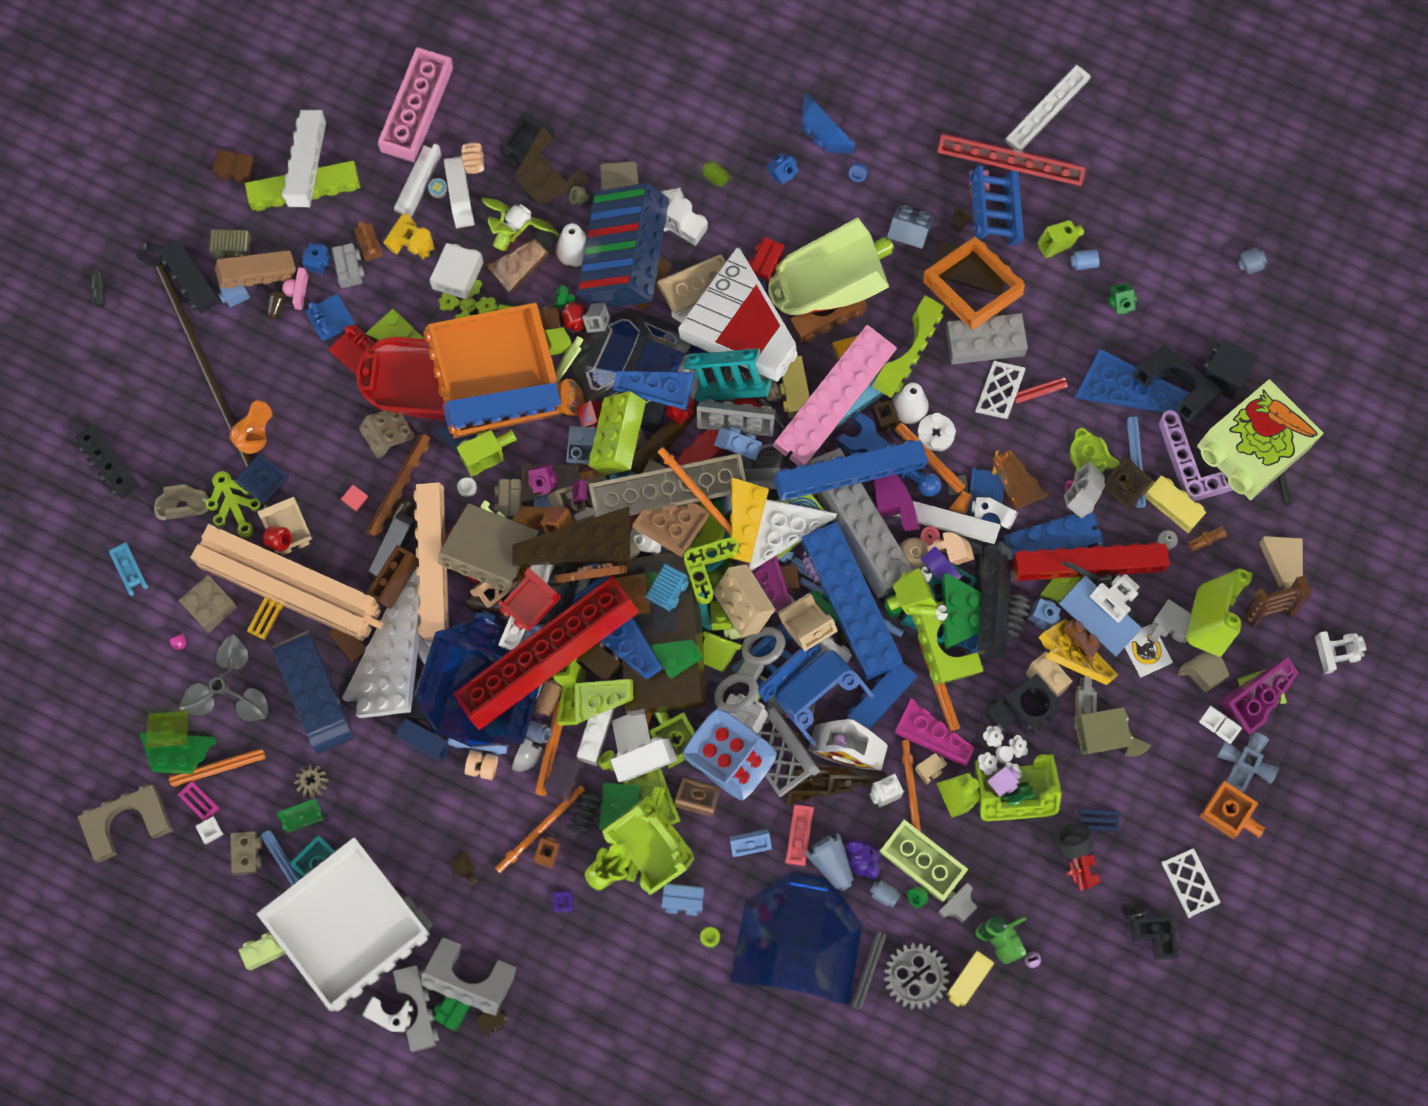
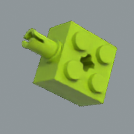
[457,430,516,477]
[649,711,695,769]

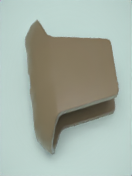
[154,484,209,520]
[1178,651,1229,692]

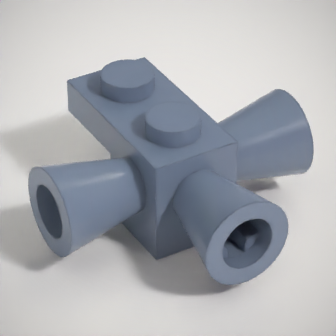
[1216,732,1279,793]

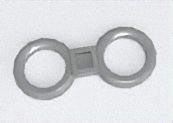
[714,627,785,714]

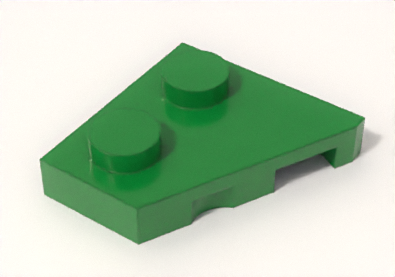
[651,640,704,679]

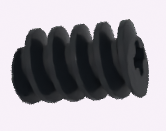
[566,792,603,836]

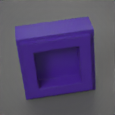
[552,891,574,913]

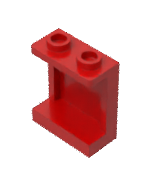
[497,568,561,632]

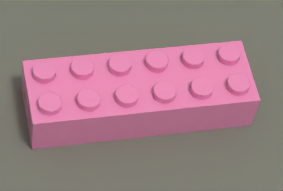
[378,48,453,162]

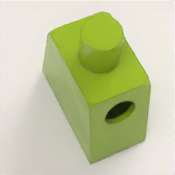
[1037,220,1084,259]
[937,773,980,818]

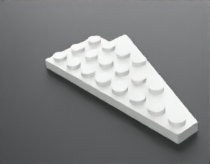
[343,568,421,718]

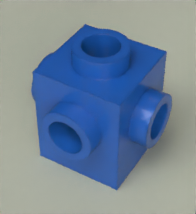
[765,153,799,184]
[302,243,331,275]

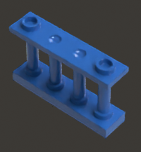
[970,165,1024,246]
[731,623,822,702]

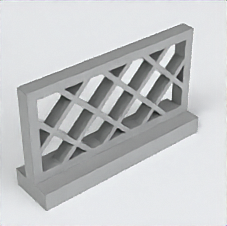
[757,707,820,797]

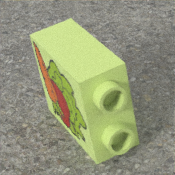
[1197,379,1324,501]

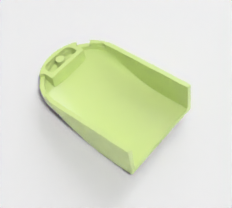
[768,218,889,315]

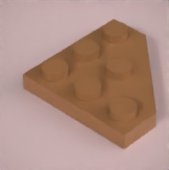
[632,503,711,558]

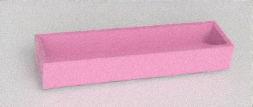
[773,325,897,466]

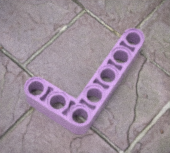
[1159,410,1233,501]

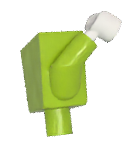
[887,567,948,620]

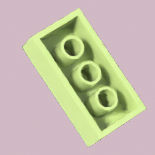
[879,820,968,903]

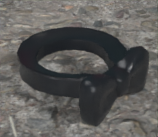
[136,242,162,268]
[1121,900,1148,920]

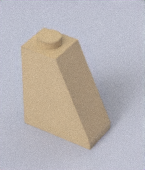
[1260,536,1303,589]

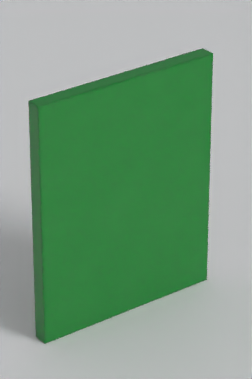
[599,783,640,830]

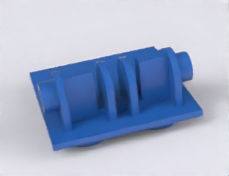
[305,293,355,342]

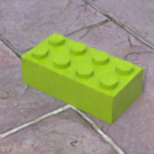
[588,391,646,476]

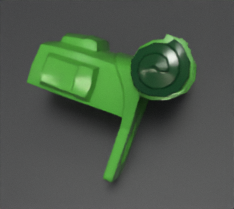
[974,916,1027,964]

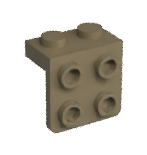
[600,162,639,190]
[359,411,415,459]

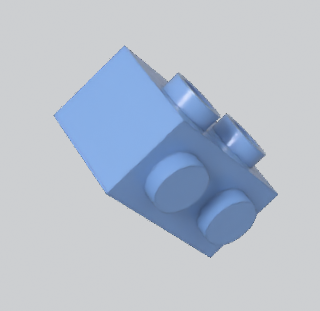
[714,427,762,460]

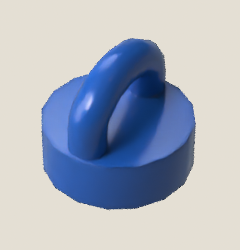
[849,163,868,182]

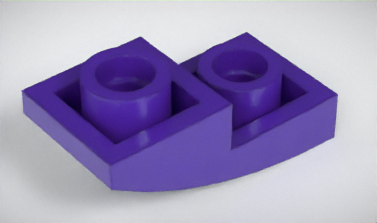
[921,546,962,583]

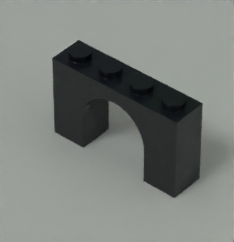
[1132,344,1222,423]

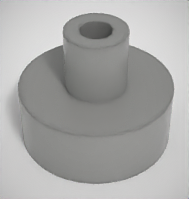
[1157,530,1178,551]

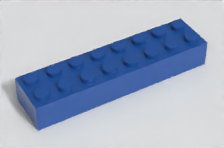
[801,522,903,681]

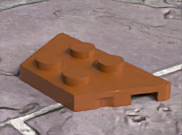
[554,563,628,583]

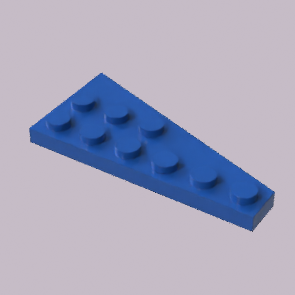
[1075,349,1190,415]
[572,576,663,679]

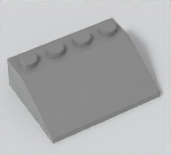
[697,399,776,437]

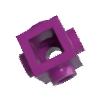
[528,464,558,495]

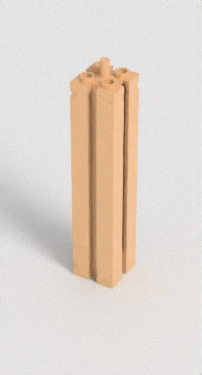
[191,524,384,642]

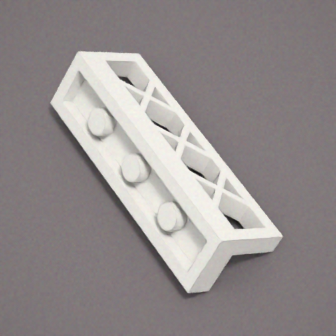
[394,144,441,217]

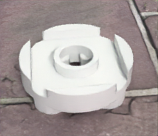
[917,413,956,452]

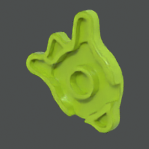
[1070,428,1120,473]

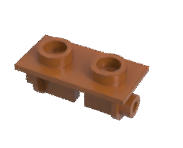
[354,221,383,262]

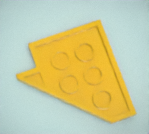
[1038,618,1118,685]

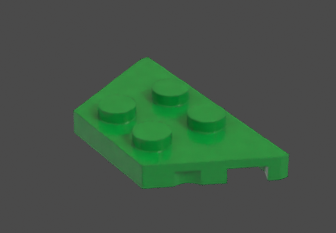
[941,573,981,649]
[140,732,217,774]

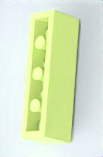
[239,932,286,970]

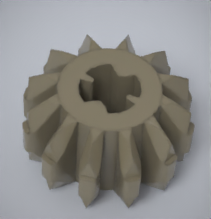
[294,764,329,799]

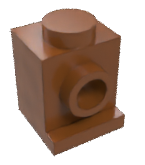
[533,837,561,869]

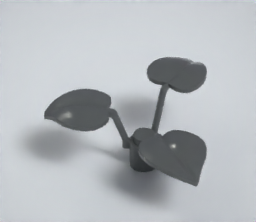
[179,635,269,721]

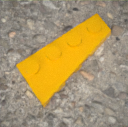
[730,478,769,563]

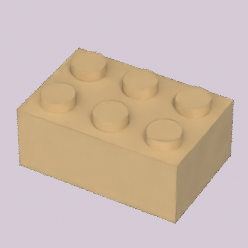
[713,564,775,637]

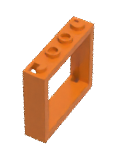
[923,237,1025,331]

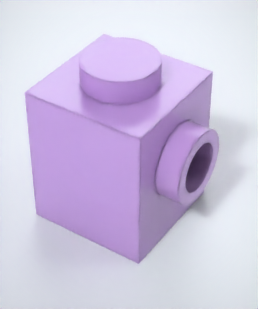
[987,764,1019,797]

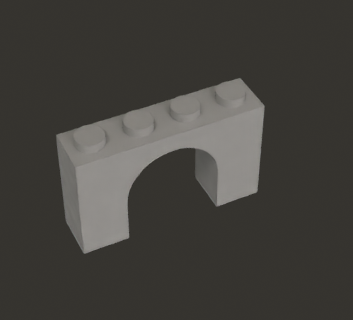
[421,937,517,1015]

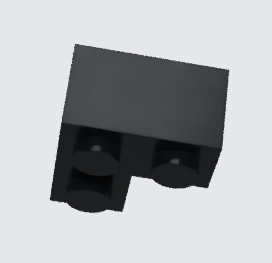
[1130,916,1179,961]

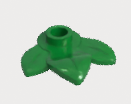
[998,782,1036,806]

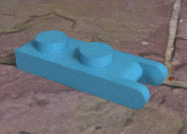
[109,543,148,596]

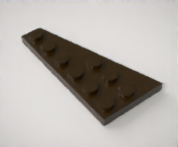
[512,506,631,566]

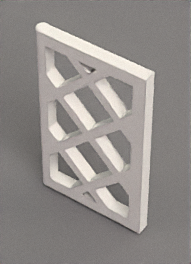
[975,361,1025,419]
[1161,848,1220,918]

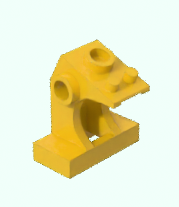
[383,213,435,260]

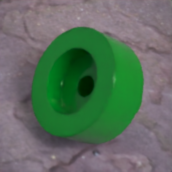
[907,886,928,908]

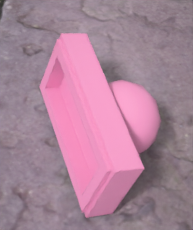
[282,268,308,310]

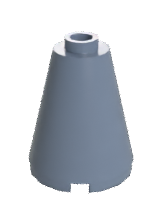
[804,833,854,891]

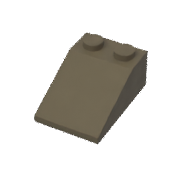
[547,475,607,524]

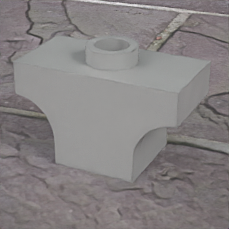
[938,883,977,923]

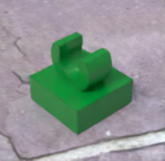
[553,285,575,310]

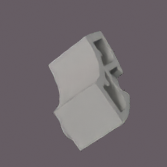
[1063,462,1105,519]

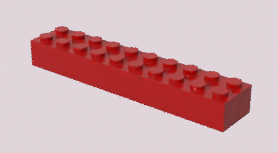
[453,576,639,730]

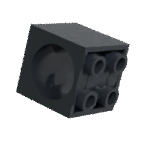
[1200,339,1258,400]
[1004,674,1062,735]

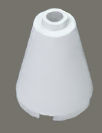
[556,224,587,267]
[891,383,929,424]

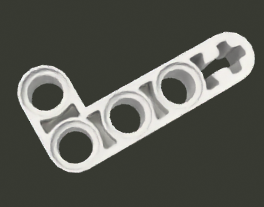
[444,156,474,228]

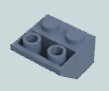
[887,205,934,249]
[566,426,597,465]

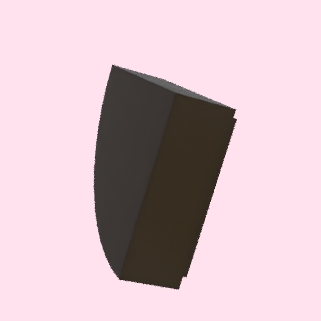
[953,206,971,232]

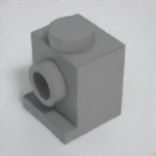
[582,303,610,333]

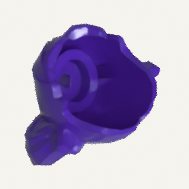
[844,840,881,880]

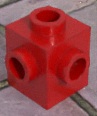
[666,397,694,425]

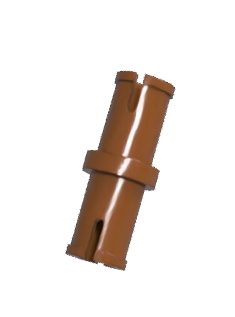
[1187,526,1227,553]

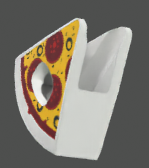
[808,719,888,770]

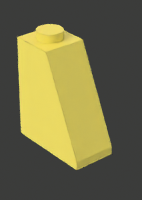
[947,951,994,1007]

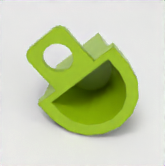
[703,631,742,672]

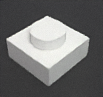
[196,817,224,844]

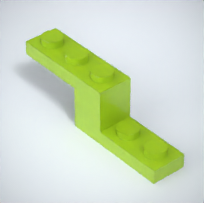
[552,659,586,726]

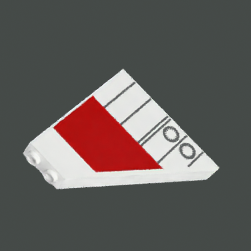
[678,248,797,382]

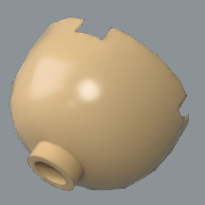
[899,538,929,570]

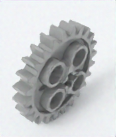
[884,943,949,1010]

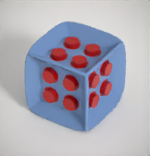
[683,708,777,800]

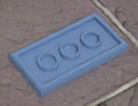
[1058,576,1142,657]

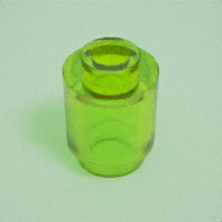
[703,161,730,188]

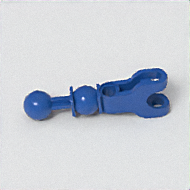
[836,412,942,497]

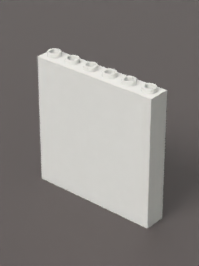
[257,838,429,1012]

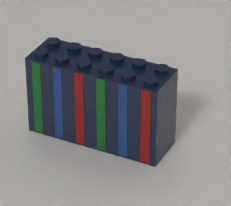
[576,183,669,308]

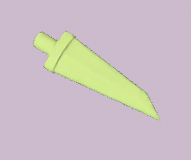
[555,336,583,383]

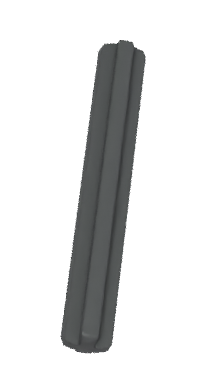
[851,932,886,1009]

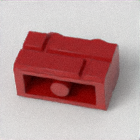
[748,237,784,283]

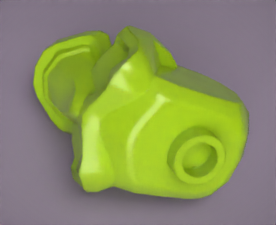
[584,844,632,891]

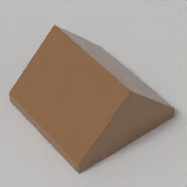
[675,778,721,817]

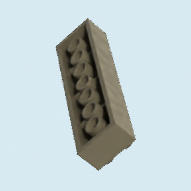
[589,453,746,517]

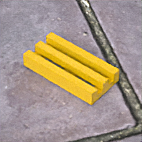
[247,597,283,640]

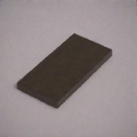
[932,240,1011,296]

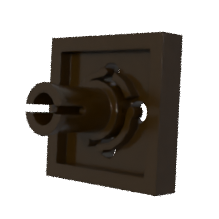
[1104,457,1155,510]

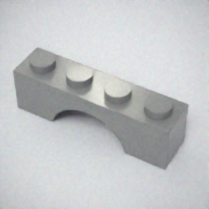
[393,965,439,1052]

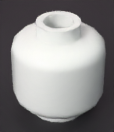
[505,204,532,232]

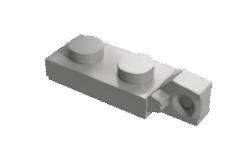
[1074,676,1097,730]

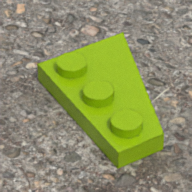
[575,679,633,723]

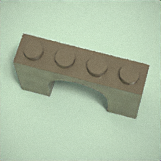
[78,784,173,863]

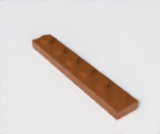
[365,434,430,537]

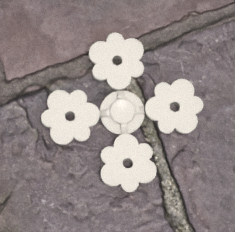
[978,726,1028,784]

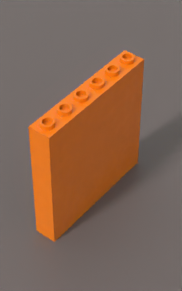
[424,303,564,438]

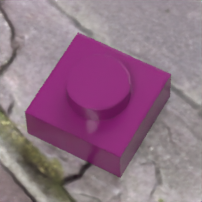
[573,479,589,503]

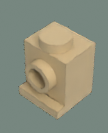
[915,753,947,785]

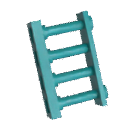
[684,348,772,402]

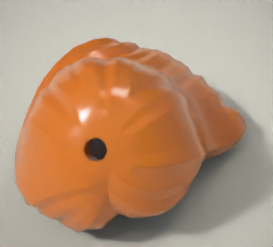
[229,400,273,454]

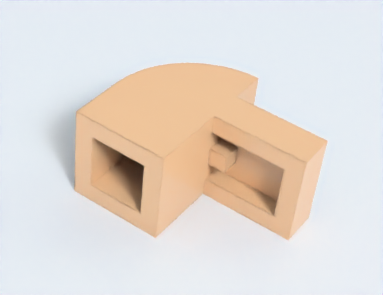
[927,532,974,565]

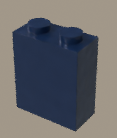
[395,719,451,765]

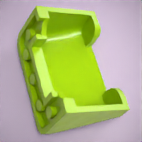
[1186,569,1253,657]
[975,754,1061,821]
[602,796,694,895]

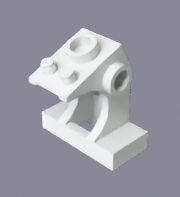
[971,497,1018,530]
[1090,574,1139,623]
[1315,631,1367,674]
[362,997,412,1032]

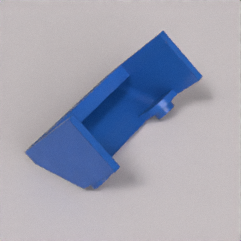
[775,649,874,746]

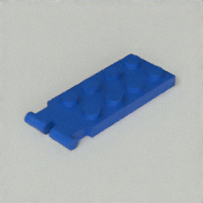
[1002,511,1105,567]

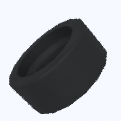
[1054,823,1094,859]

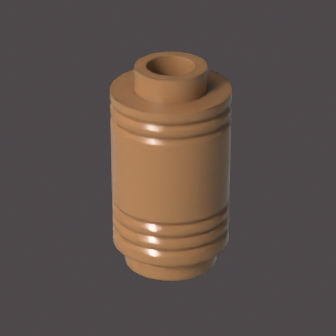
[535,679,562,717]

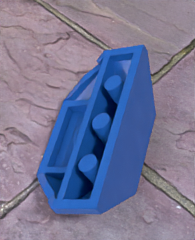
[802,93,855,154]

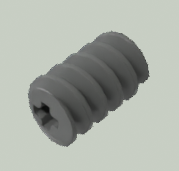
[1007,594,1032,638]

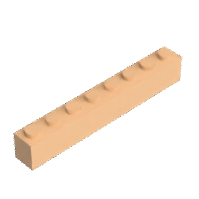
[414,483,449,640]

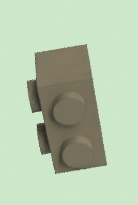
[231,832,262,876]

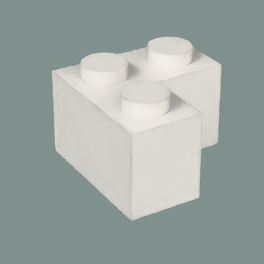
[665,195,708,246]

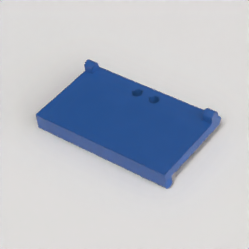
[967,468,1006,524]

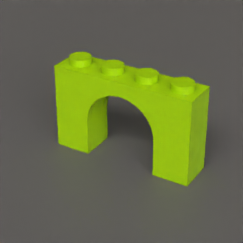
[912,601,983,686]

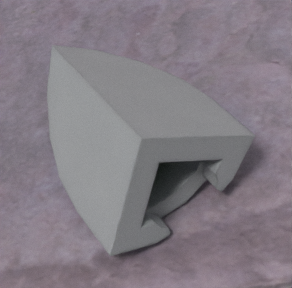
[512,738,543,771]

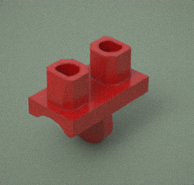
[1065,854,1100,891]

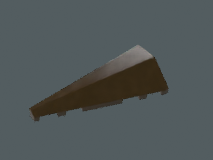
[631,404,697,474]
[784,761,887,806]

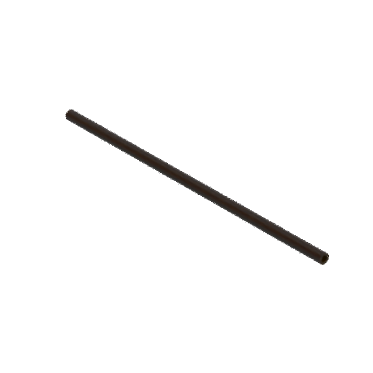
[155,265,272,509]

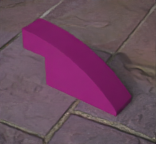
[875,474,920,531]

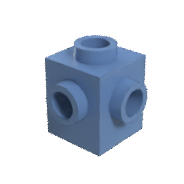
[1027,598,1061,629]

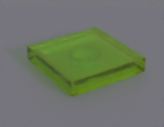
[145,710,189,748]

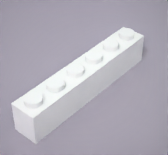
[282,110,326,207]

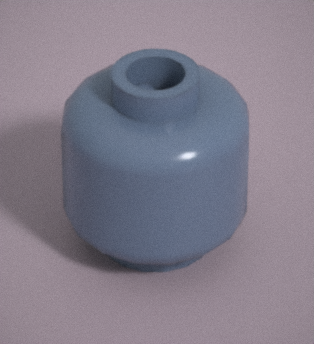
[1238,247,1267,275]

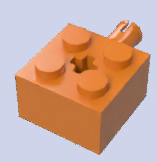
[1199,781,1266,839]

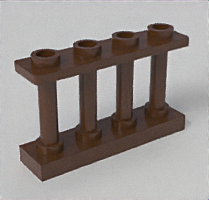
[1245,575,1311,628]

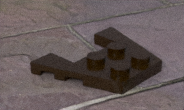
[514,127,591,205]

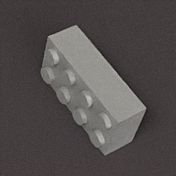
[946,313,1028,365]

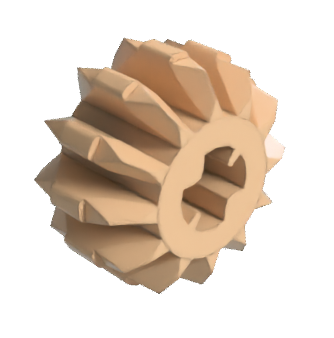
[462,142,485,174]

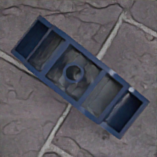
[272,630,355,755]

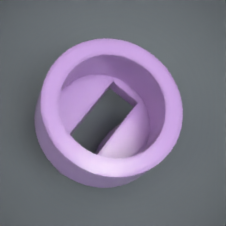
[831,734,848,748]
[1024,951,1041,968]

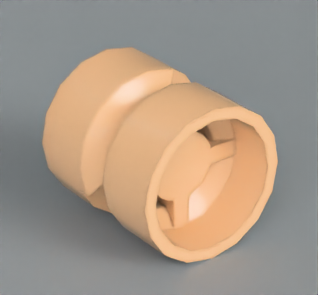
[465,750,498,780]

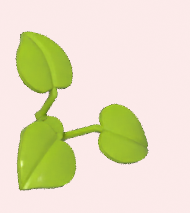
[481,197,559,251]

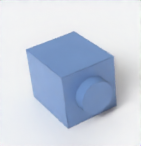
[218,285,250,307]

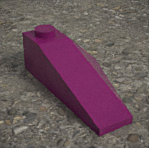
[1219,657,1298,735]

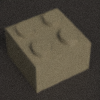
[179,575,238,633]

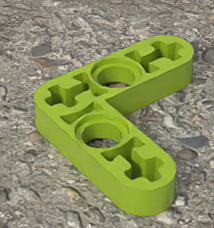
[684,538,739,604]

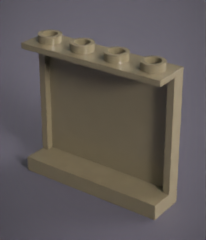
[438,503,539,592]

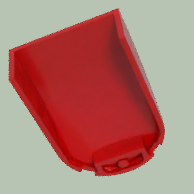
[356,337,446,421]

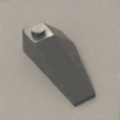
[742,450,785,490]

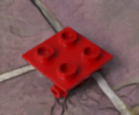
[328,324,376,374]

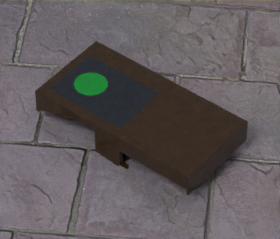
[615,550,707,716]

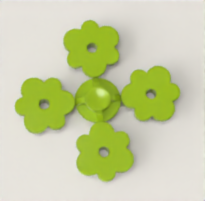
[438,280,497,319]

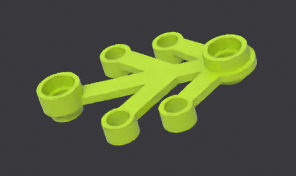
[206,471,261,539]

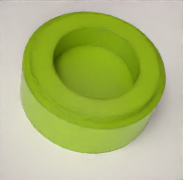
[700,927,720,947]

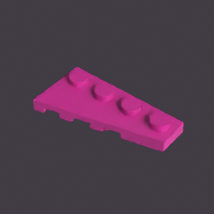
[895,698,974,767]

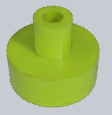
[597,750,617,771]

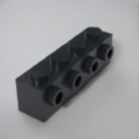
[159,238,220,314]
[75,424,141,500]
[536,564,584,628]

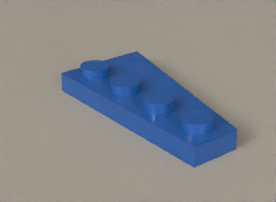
[613,371,696,410]

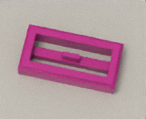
[178,781,220,821]

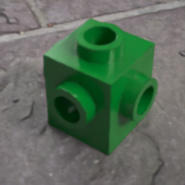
[1108,283,1137,314]

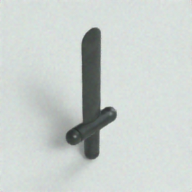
[1061,562,1113,589]

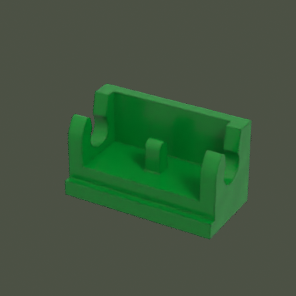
[278,799,325,834]

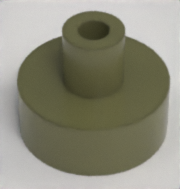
[569,186,589,206]

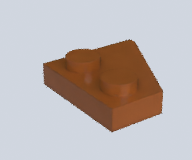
[1063,618,1101,663]

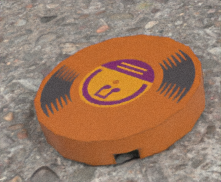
[557,379,585,417]

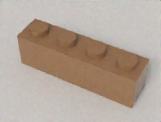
[215,250,296,289]

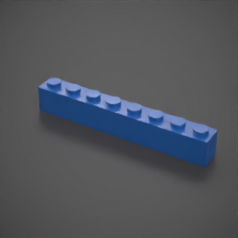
[774,440,928,501]

